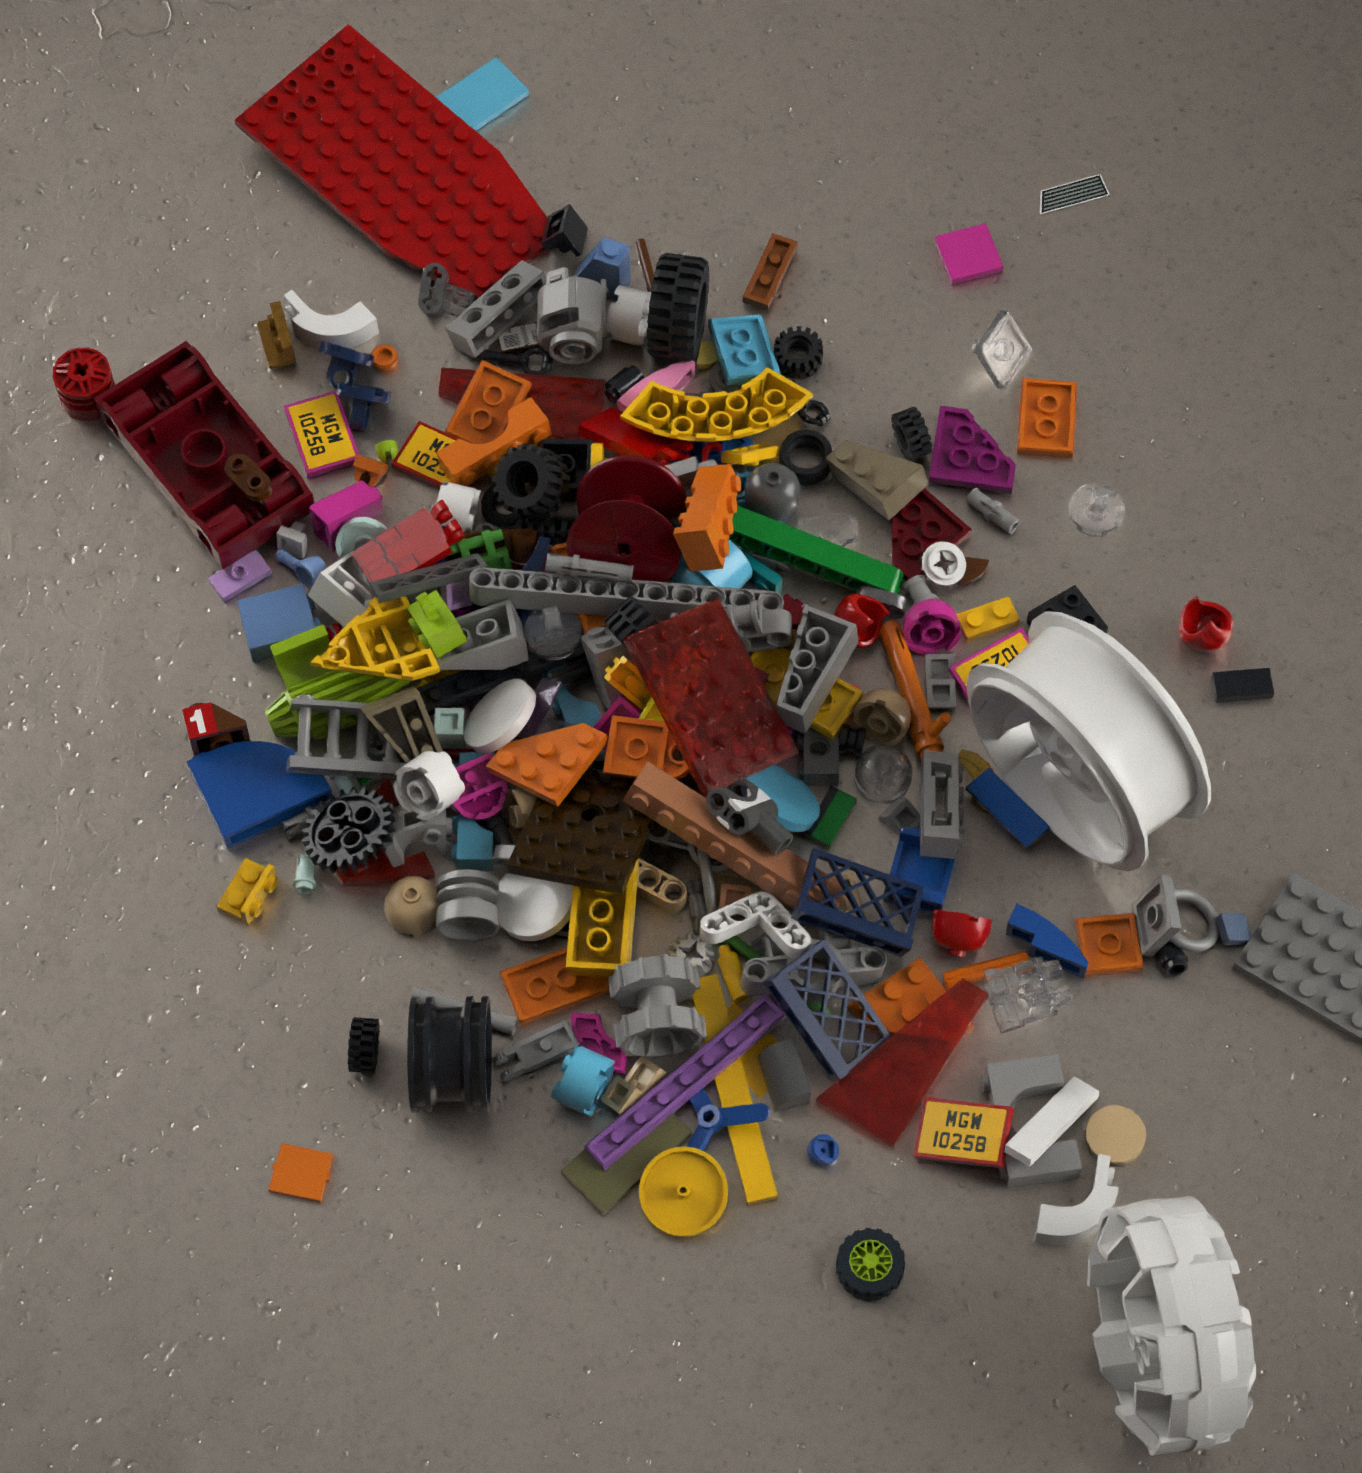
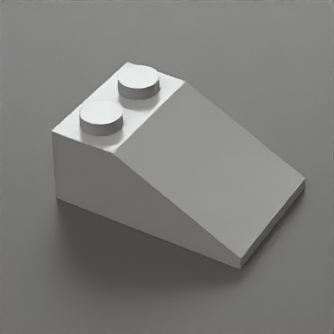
[433,599,529,670]

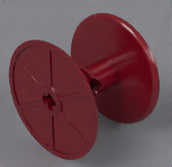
[566,455,687,582]

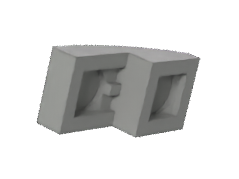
[924,654,956,709]

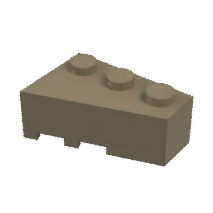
[826,440,929,520]

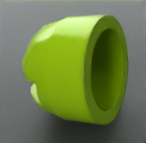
[375,440,398,463]

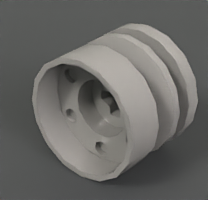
[436,869,499,941]

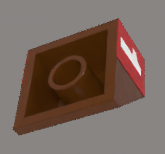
[182,702,251,756]

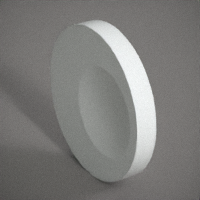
[464,679,536,754]
[495,872,573,941]

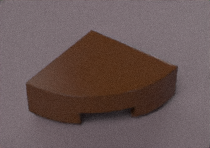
[957,557,989,586]

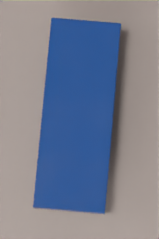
[965,768,1050,849]

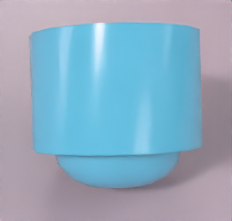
[672,540,752,588]

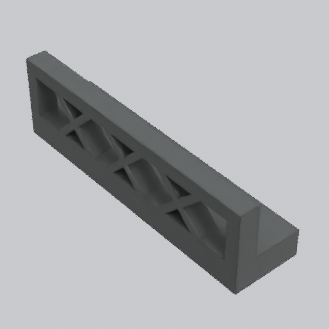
[369,553,488,603]

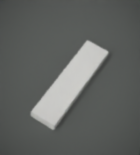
[1004,1076,1099,1167]

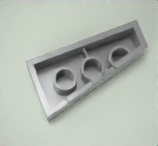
[777,604,858,733]

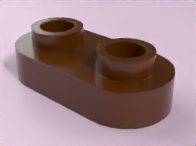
[225,454,273,502]

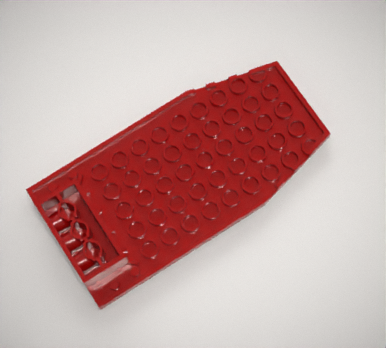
[235,24,547,301]

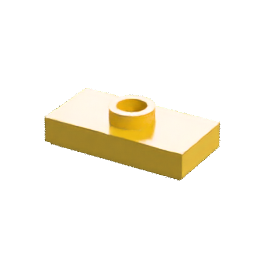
[721,443,780,466]

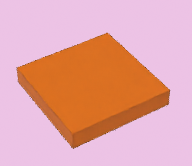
[1075,913,1144,977]

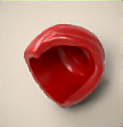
[834,593,890,648]
[1178,596,1233,653]

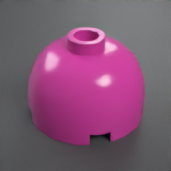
[903,599,961,655]

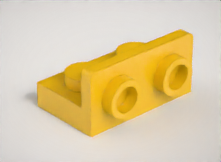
[216,858,278,925]

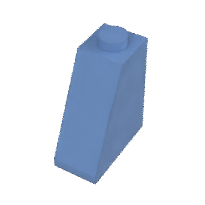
[574,237,631,302]

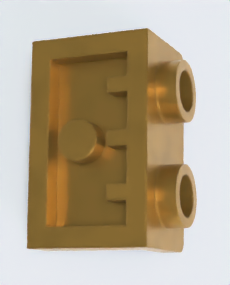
[257,301,296,369]

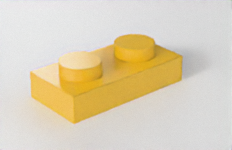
[957,596,1020,643]

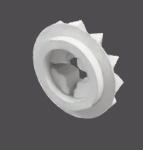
[921,542,966,587]
[668,932,715,977]

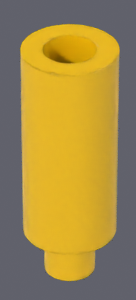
[717,944,753,1004]

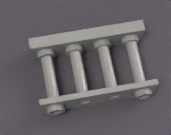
[286,694,407,780]

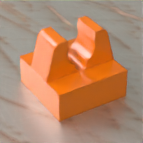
[353,455,389,487]

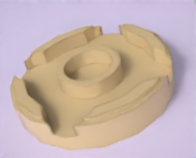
[1085,1105,1146,1166]

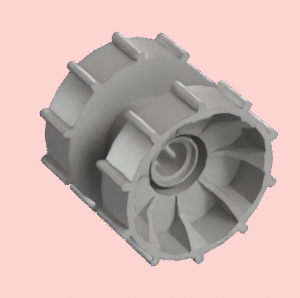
[608,954,707,1059]

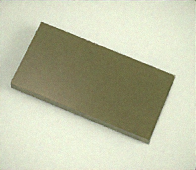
[561,1114,692,1216]

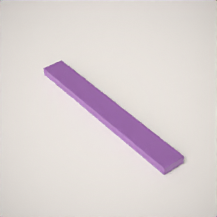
[584,994,786,1171]

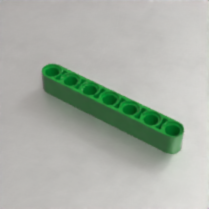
[729,505,904,594]

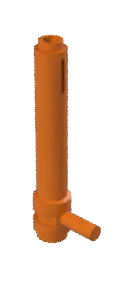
[880,620,951,760]

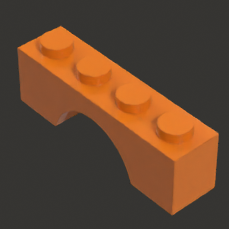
[436,397,552,486]

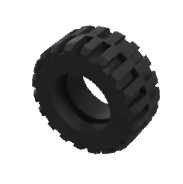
[647,253,709,362]

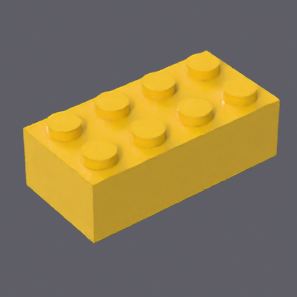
[566,859,639,977]

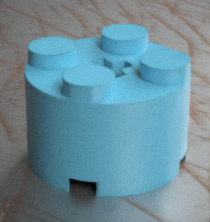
[551,1045,615,1117]

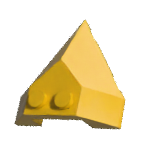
[310,596,440,681]

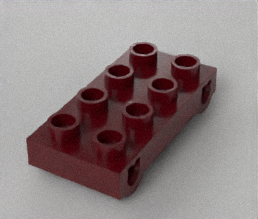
[94,340,314,570]

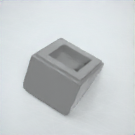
[879,798,920,835]

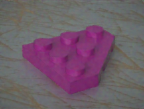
[928,406,1016,494]

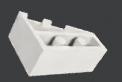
[308,551,372,627]

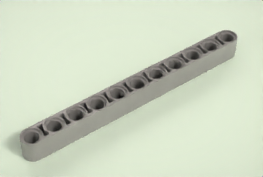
[469,567,784,621]

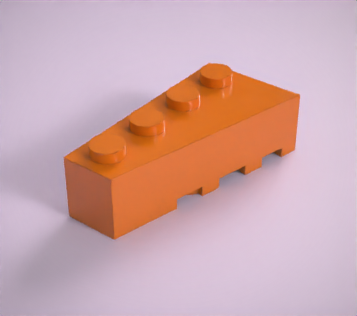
[673,464,741,572]

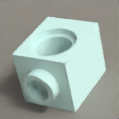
[434,708,466,749]

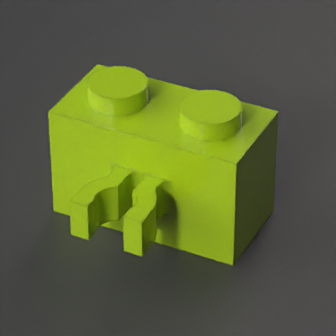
[406,590,467,659]

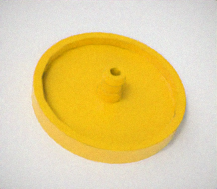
[639,1146,729,1237]

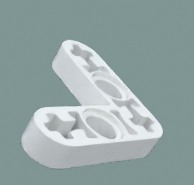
[699,891,811,959]

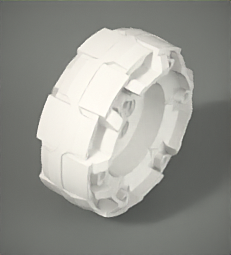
[1087,1196,1256,1455]

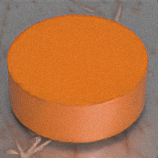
[371,344,398,373]

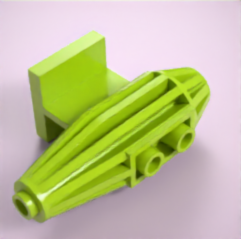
[264,624,410,740]

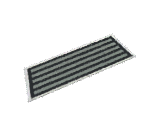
[1040,174,1110,215]

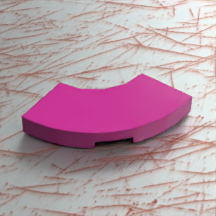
[571,1012,627,1077]

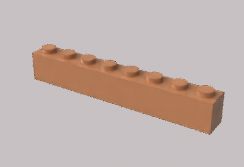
[623,761,845,909]

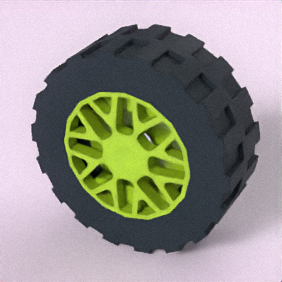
[836,1228,905,1301]

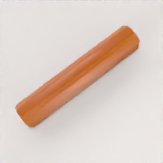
[943,951,1030,989]

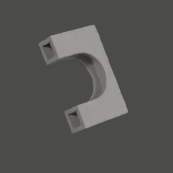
[980,1054,1082,1189]

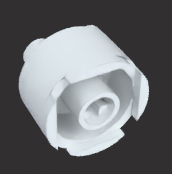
[606,285,651,346]
[436,481,481,532]
[393,751,465,820]

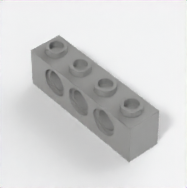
[445,260,547,358]

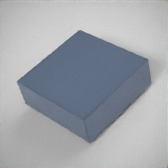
[1215,913,1252,945]

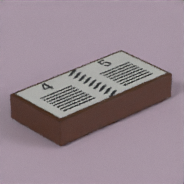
[497,322,543,354]

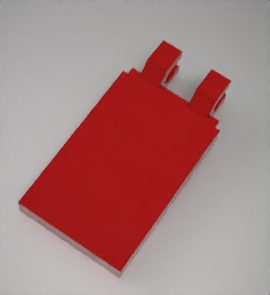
[578,407,694,466]

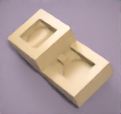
[600,1055,667,1115]

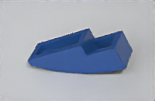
[1006,903,1089,979]

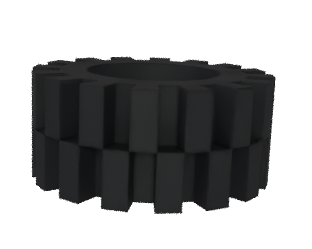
[774,326,823,380]
[891,406,932,461]
[348,1017,380,1073]

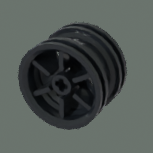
[407,996,492,1113]

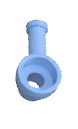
[275,548,326,587]

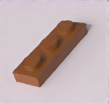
[742,233,798,311]

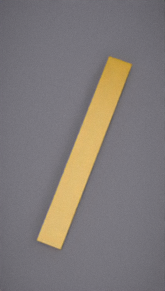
[692,974,778,1206]

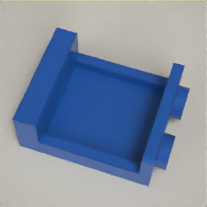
[883,827,958,914]

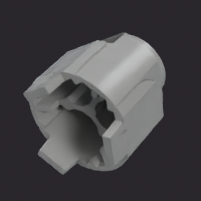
[537,267,609,364]

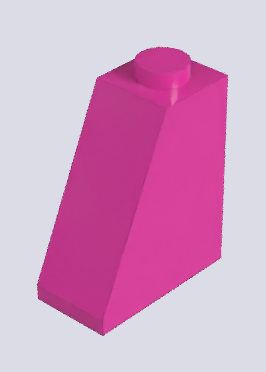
[309,480,383,552]

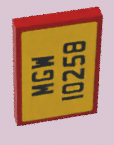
[391,421,480,490]
[913,1097,1014,1169]

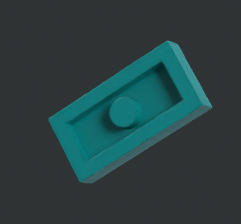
[738,547,783,594]

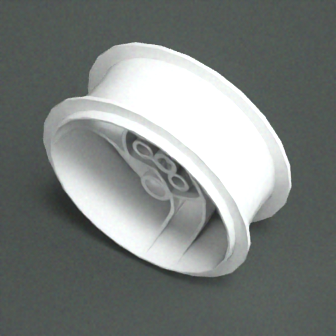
[966,611,1211,871]

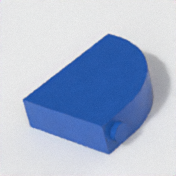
[186,741,333,849]

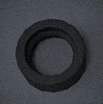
[779,429,832,485]

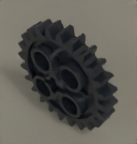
[302,787,396,874]

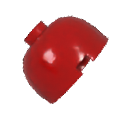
[931,910,992,958]

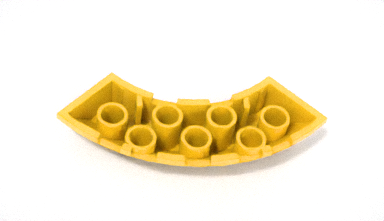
[620,367,813,442]

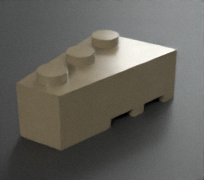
[360,686,443,763]

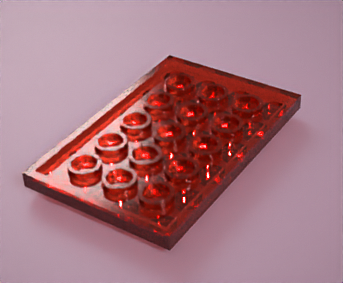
[623,598,799,797]

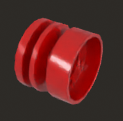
[52,347,115,421]

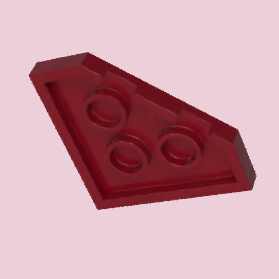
[892,488,972,581]

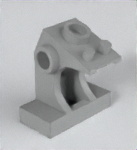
[383,804,452,867]

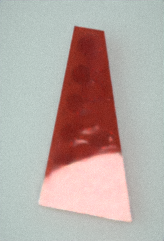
[438,368,606,443]
[816,978,989,1148]

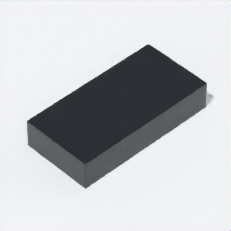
[1211,668,1274,703]

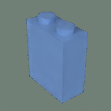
[237,584,320,662]

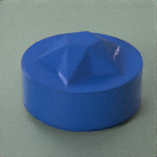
[807,1134,839,1167]

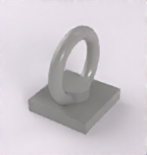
[1132,875,1220,957]

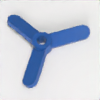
[687,1089,770,1151]

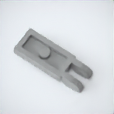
[492,1020,580,1082]

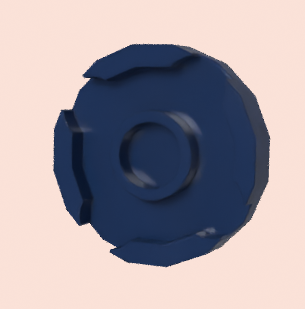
[319,341,375,389]
[336,382,392,431]

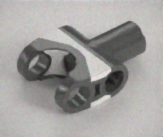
[706,779,793,856]

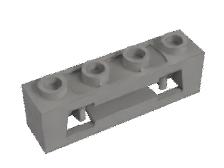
[920,750,964,859]

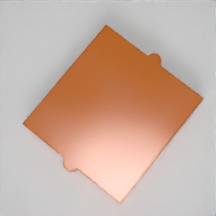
[268,1143,334,1203]

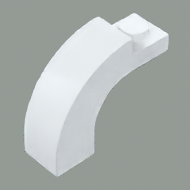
[283,290,379,348]
[1034,1154,1119,1245]

